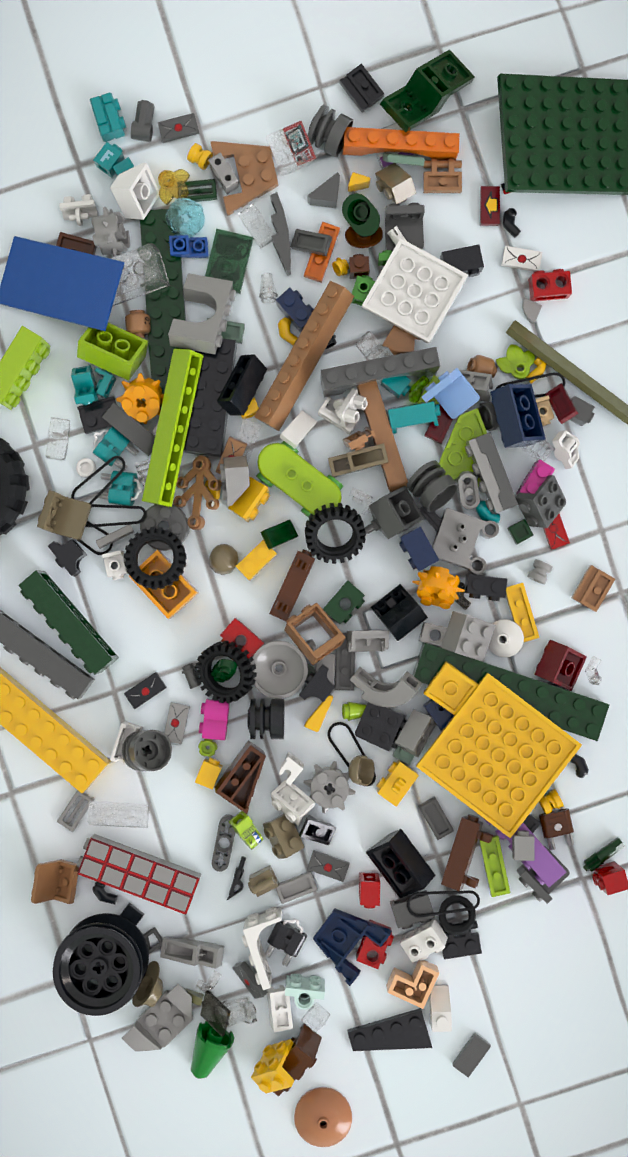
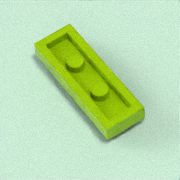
[479,835,511,897]

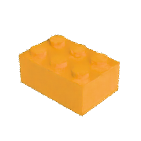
[129,550,199,619]

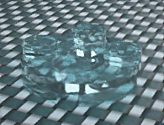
[166,198,205,238]

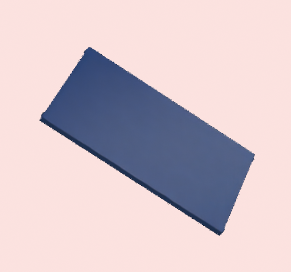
[0,236,124,331]

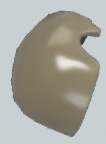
[209,544,238,575]
[348,755,375,786]

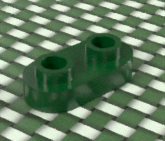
[211,659,238,683]

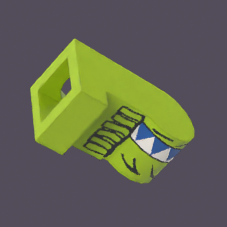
[229,811,264,850]

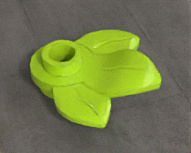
[496,344,535,380]

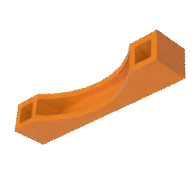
[342,127,460,160]

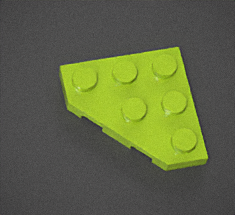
[439,408,487,479]

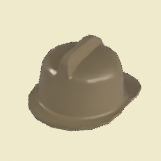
[132,961,163,1007]

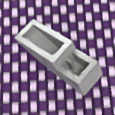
[160,937,224,969]

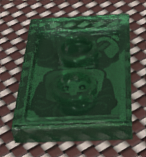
[205,228,254,294]

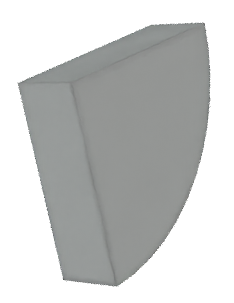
[522,298,542,324]

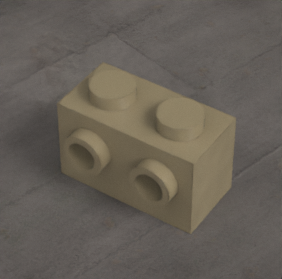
[375,163,416,204]

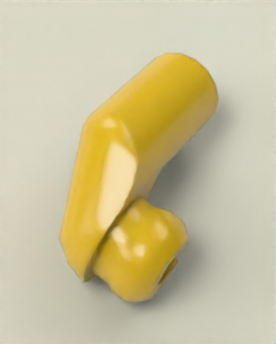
[278,317,298,346]
[526,358,547,384]

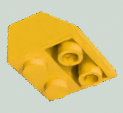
[228,477,270,522]

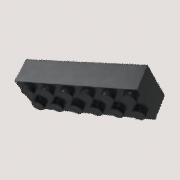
[183,339,237,457]

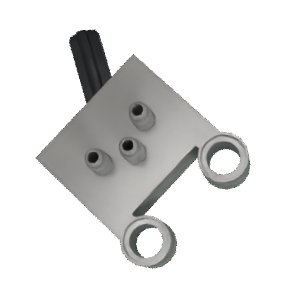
[420,507,499,575]

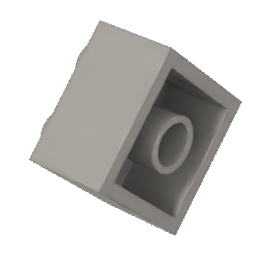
[441,611,496,662]

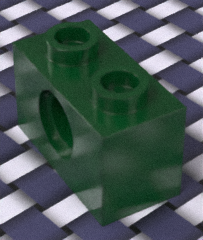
[323,580,365,624]

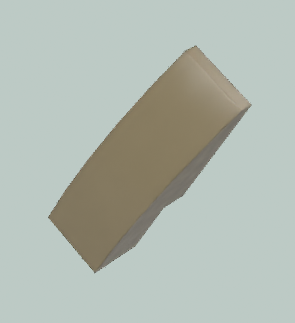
[328,443,389,477]

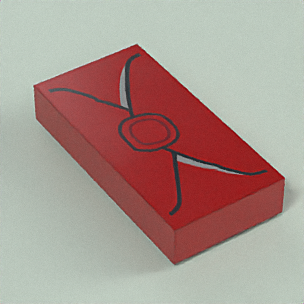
[543,514,570,550]

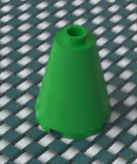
[190,1020,235,1079]

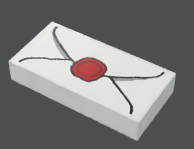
[501,246,543,272]

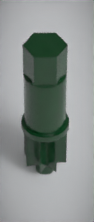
[583,837,625,872]

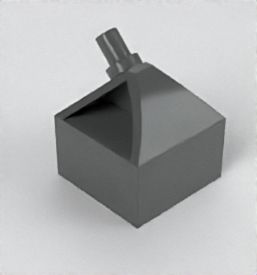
[365,486,424,539]

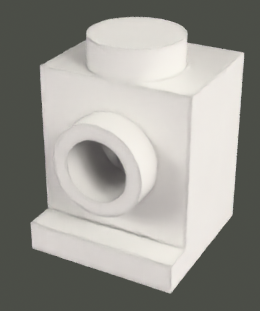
[102,550,128,580]

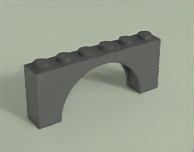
[320,347,440,398]

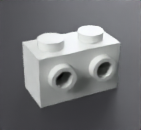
[400,918,448,963]

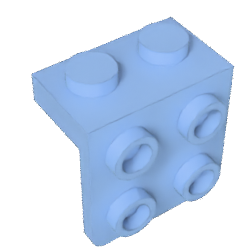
[422,368,480,419]

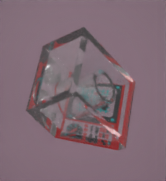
[266,121,316,177]

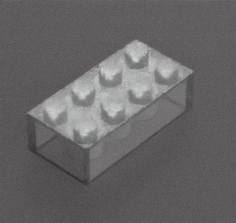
[110,243,170,307]

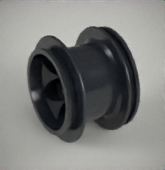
[53,913,149,1016]

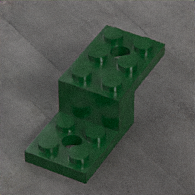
[380,49,475,132]

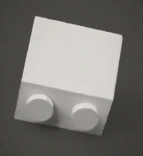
[110,162,160,220]

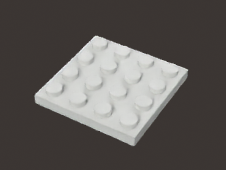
[362,238,468,344]

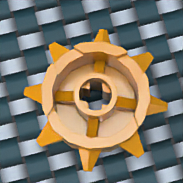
[116,373,164,424]
[412,566,465,609]

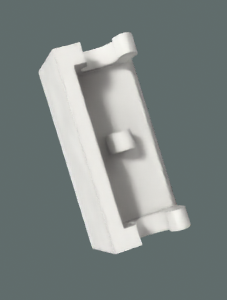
[318,397,361,435]
[110,721,143,765]
[279,752,304,785]
[266,985,293,1032]

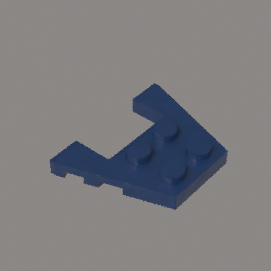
[313,908,392,986]

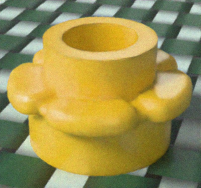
[332,257,349,276]

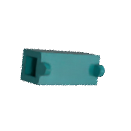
[388,400,441,434]

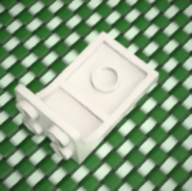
[242,907,283,990]

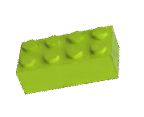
[0,325,51,410]

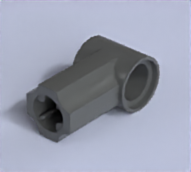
[130,100,155,142]

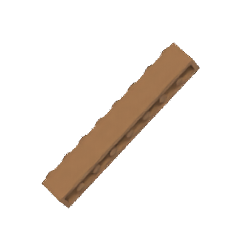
[254,281,355,431]

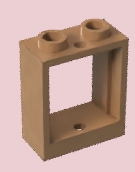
[284,603,346,665]

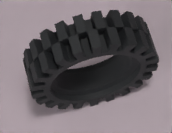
[305,503,366,564]
[124,527,187,590]
[195,641,257,703]

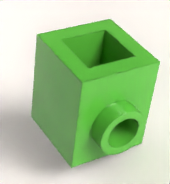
[351,275,375,306]

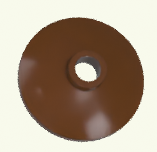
[345,226,383,248]

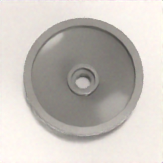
[251,641,308,699]

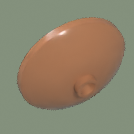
[294,1087,352,1147]

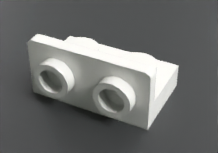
[271,779,315,826]

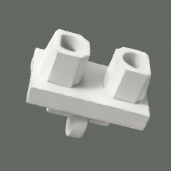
[59,194,98,226]
[333,388,368,427]

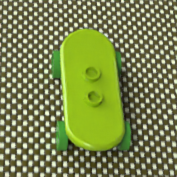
[256,441,344,518]

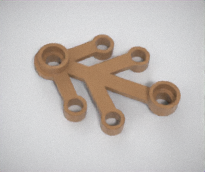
[173,455,222,530]

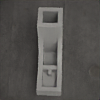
[350,667,422,707]

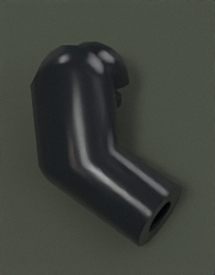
[570,754,589,778]
[92,881,118,905]

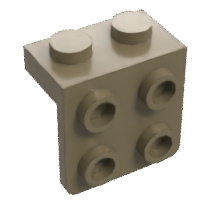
[37,490,92,540]

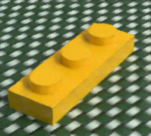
[506,583,540,642]

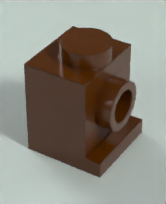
[348,254,370,279]

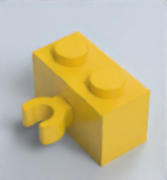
[376,760,419,807]

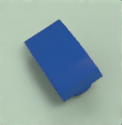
[169,235,208,258]

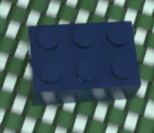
[490,384,546,448]

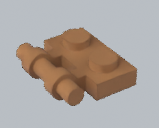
[423,158,462,193]

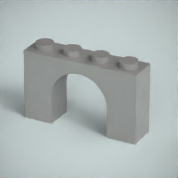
[168,273,236,354]

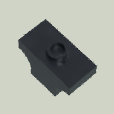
[48,539,87,576]
[299,664,335,702]

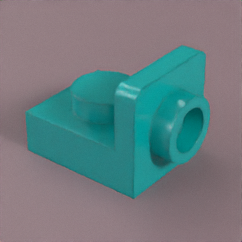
[95,368,116,399]

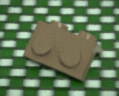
[263,814,305,859]

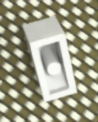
[429,985,452,1032]

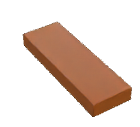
[304,222,340,283]

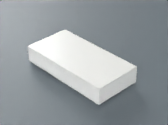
[280,410,317,449]

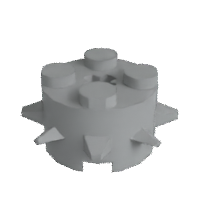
[91,207,130,259]
[303,761,356,814]

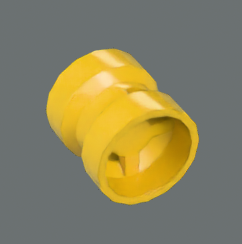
[187,143,213,170]
[539,789,564,815]

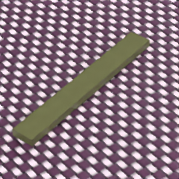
[506,320,628,424]

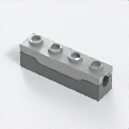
[465,432,518,514]

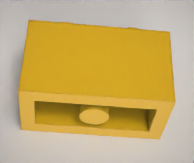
[236,540,278,581]

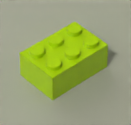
[77,323,148,381]

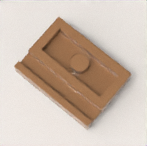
[343,427,376,451]
[571,565,615,612]

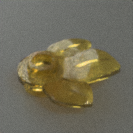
[158,169,190,205]

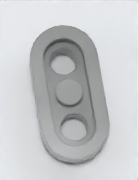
[457,471,480,509]

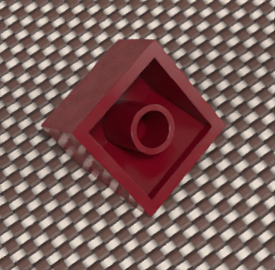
[534,640,587,691]

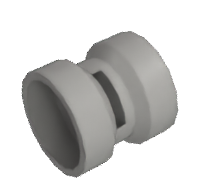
[527,559,553,585]

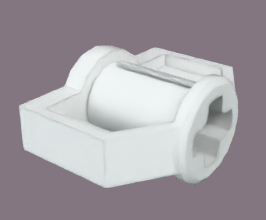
[552,430,580,469]

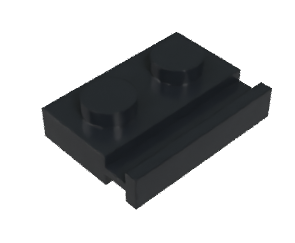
[339,63,384,113]
[77,396,116,434]

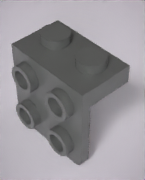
[385,203,425,251]
[515,475,566,528]
[516,846,570,904]

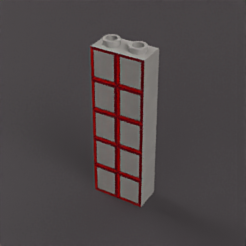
[77,834,201,915]

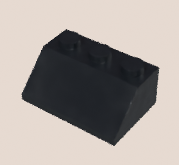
[366,829,436,898]

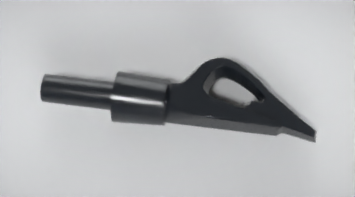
[227,856,246,900]

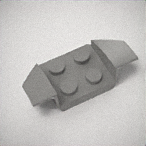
[122,983,193,1051]

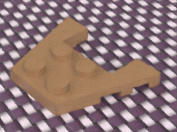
[211,141,278,216]

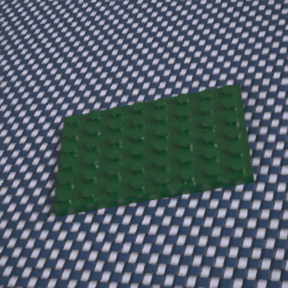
[497,73,628,195]

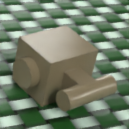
[248,865,279,897]

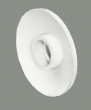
[488,619,524,657]

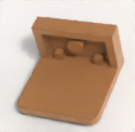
[31,859,79,904]

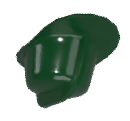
[342,193,380,237]

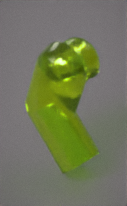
[408,375,430,403]

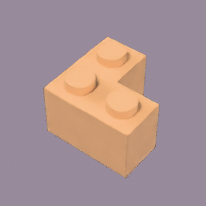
[386,960,439,1009]

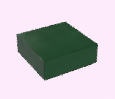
[507,519,534,545]

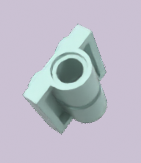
[285,974,325,1010]

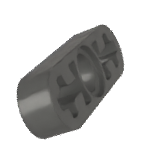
[211,815,237,872]

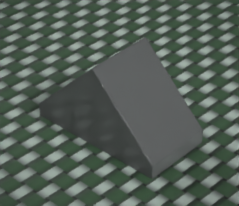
[307,172,340,208]

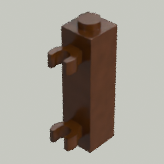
[269,549,315,621]
[441,814,493,891]

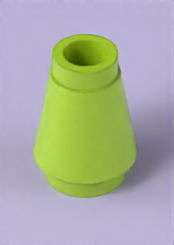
[342,702,367,721]

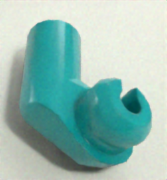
[476,500,500,523]

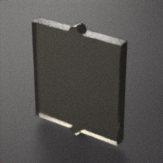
[200,990,231,1037]

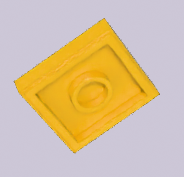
[423,661,478,715]

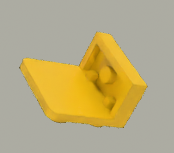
[251,1039,295,1094]

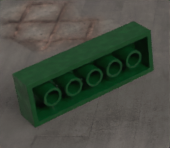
[18,570,119,675]

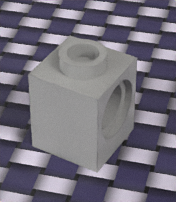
[418,622,447,647]
[512,830,535,861]

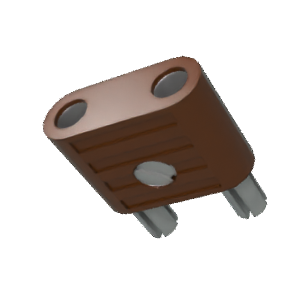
[539,808,574,850]

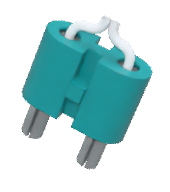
[92,426,139,471]
[98,471,143,506]

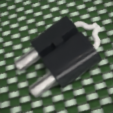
[265,918,307,967]

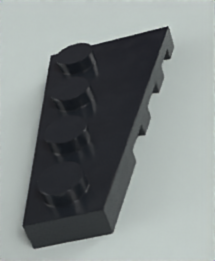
[347,1008,432,1051]

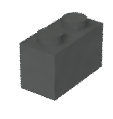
[390,890,435,929]

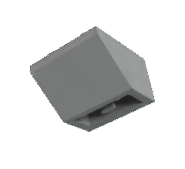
[220,456,250,506]

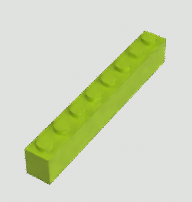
[142,349,203,507]

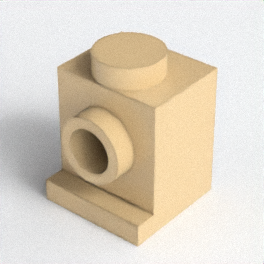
[536,395,554,426]

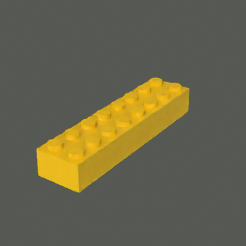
[0,667,111,793]

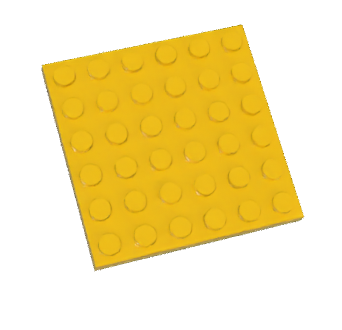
[416,673,582,838]

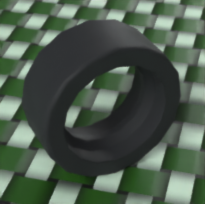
[439,895,476,935]

